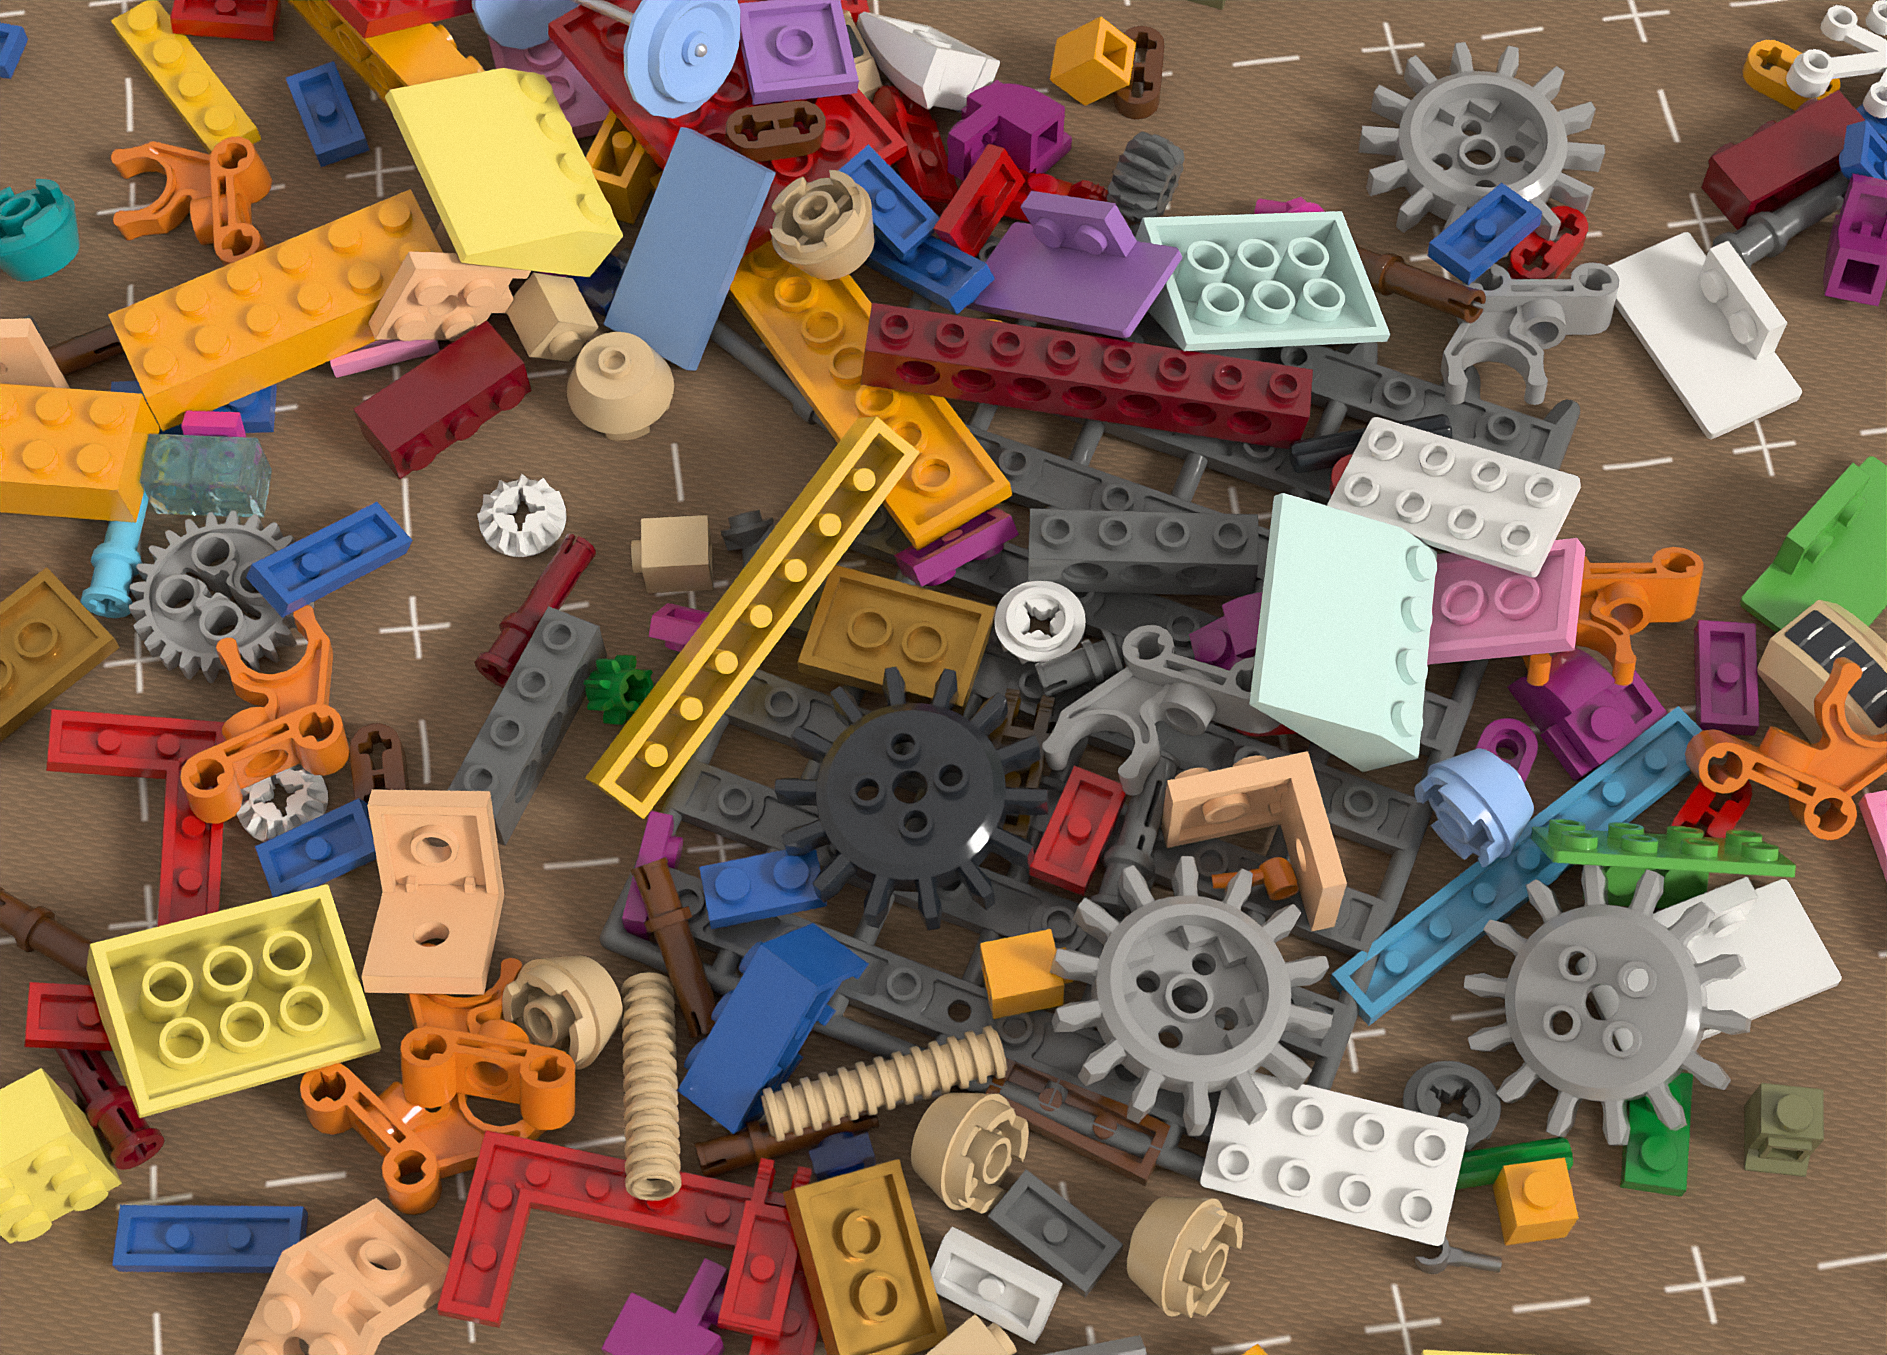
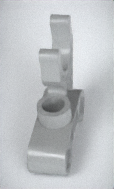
[1440,262,1620,405]
[1042,625,1281,795]

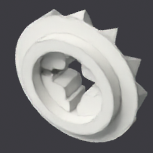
[477,474,567,557]
[994,581,1086,665]
[237,764,328,842]

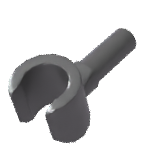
[1415,1237,1502,1274]

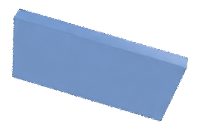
[603,127,776,370]

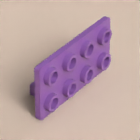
[965,191,1182,338]

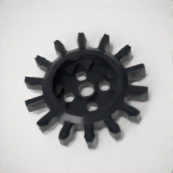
[775,666,1049,931]

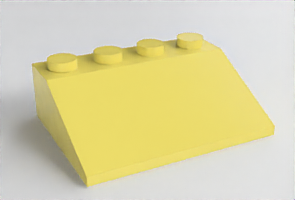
[385,68,623,277]
[86,884,381,1118]

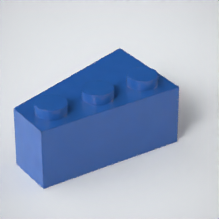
[677,923,869,1133]

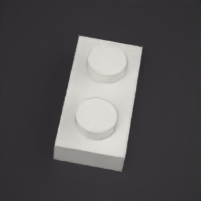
[931,1226,1063,1344]

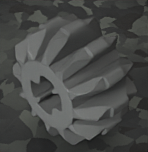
[1107,131,1185,223]

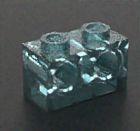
[140,434,272,518]

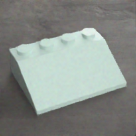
[1135,211,1390,351]
[1249,493,1437,772]

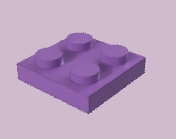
[739,0,859,105]

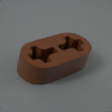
[1114,26,1165,120]
[725,101,826,162]
[349,723,410,804]

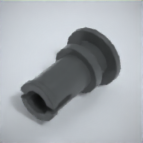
[1034,627,1125,697]

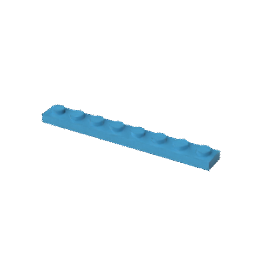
[1330,706,1703,1026]

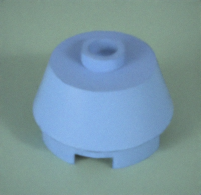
[1414,748,1534,868]

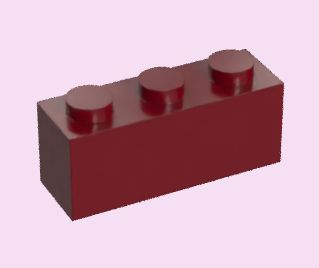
[1701,90,1865,230]
[353,320,532,479]

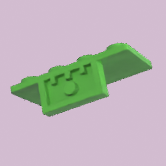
[1740,456,1887,633]
[1531,819,1796,909]

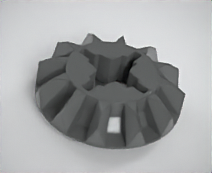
[1402,1061,1501,1151]

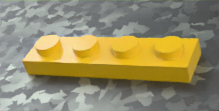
[111,0,261,155]

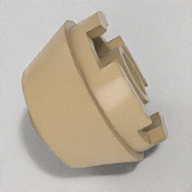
[770,170,874,280]
[567,332,674,441]
[502,956,623,1070]
[911,1093,1029,1213]
[1127,1196,1243,1318]

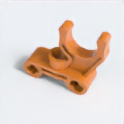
[111,136,272,266]
[1522,547,1703,686]
[180,605,349,824]
[1685,657,1887,840]
[400,943,575,1130]
[300,1063,547,1215]

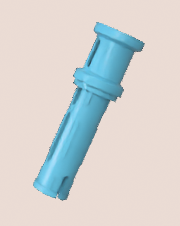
[80,460,158,618]

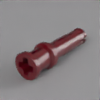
[474,534,596,688]
[55,1049,165,1170]

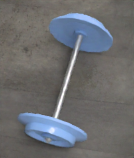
[472,0,740,119]

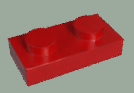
[170,0,282,41]
[933,144,1025,258]
[1029,766,1128,896]

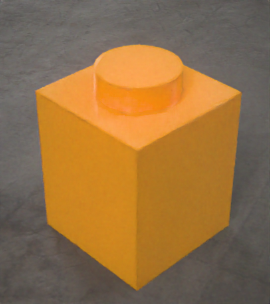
[1050,16,1136,106]
[980,929,1073,1019]
[1492,1158,1578,1246]

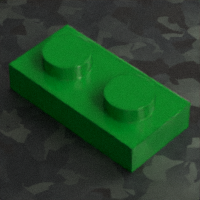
[1620,1072,1693,1197]

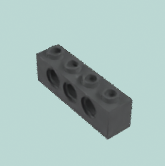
[1028,509,1259,596]
[447,606,607,846]

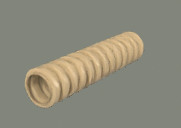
[621,972,681,1201]
[761,1025,1007,1142]

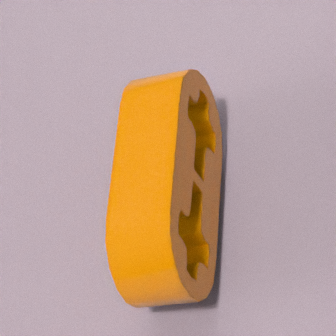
[1742,40,1841,111]

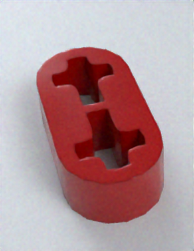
[1507,205,1588,279]
[1671,780,1753,838]

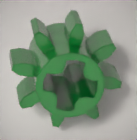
[583,655,654,725]

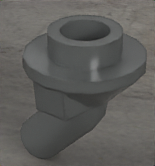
[720,509,774,569]

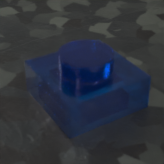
[566,253,627,318]
[809,1132,876,1182]

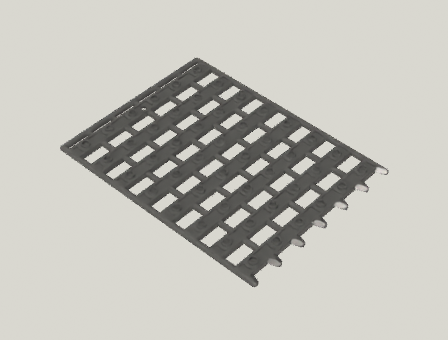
[599,235,1581,1211]

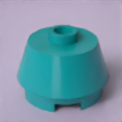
[0,179,80,282]

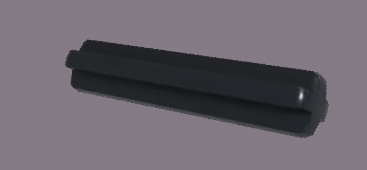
[1289,414,1452,473]

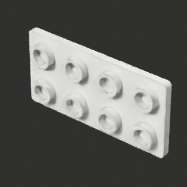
[1608,232,1802,439]
[1327,417,1581,578]
[1575,877,1842,1051]
[1200,1072,1468,1246]

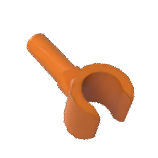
[1212,857,1299,900]

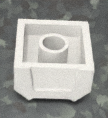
[856,12,1001,113]

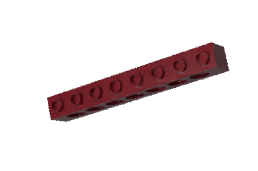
[860,303,1313,449]

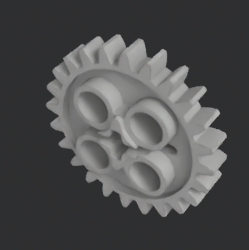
[129,510,314,683]

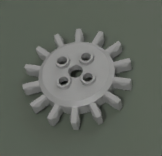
[1359,42,1605,258]
[1050,856,1333,1136]
[1464,865,1751,1146]

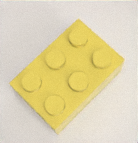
[0,1068,122,1244]

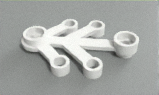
[1786,0,1887,118]

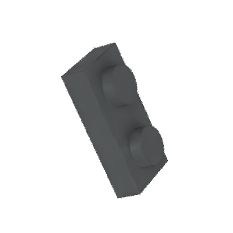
[988,1170,1123,1298]

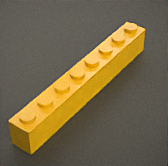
[585,417,920,819]

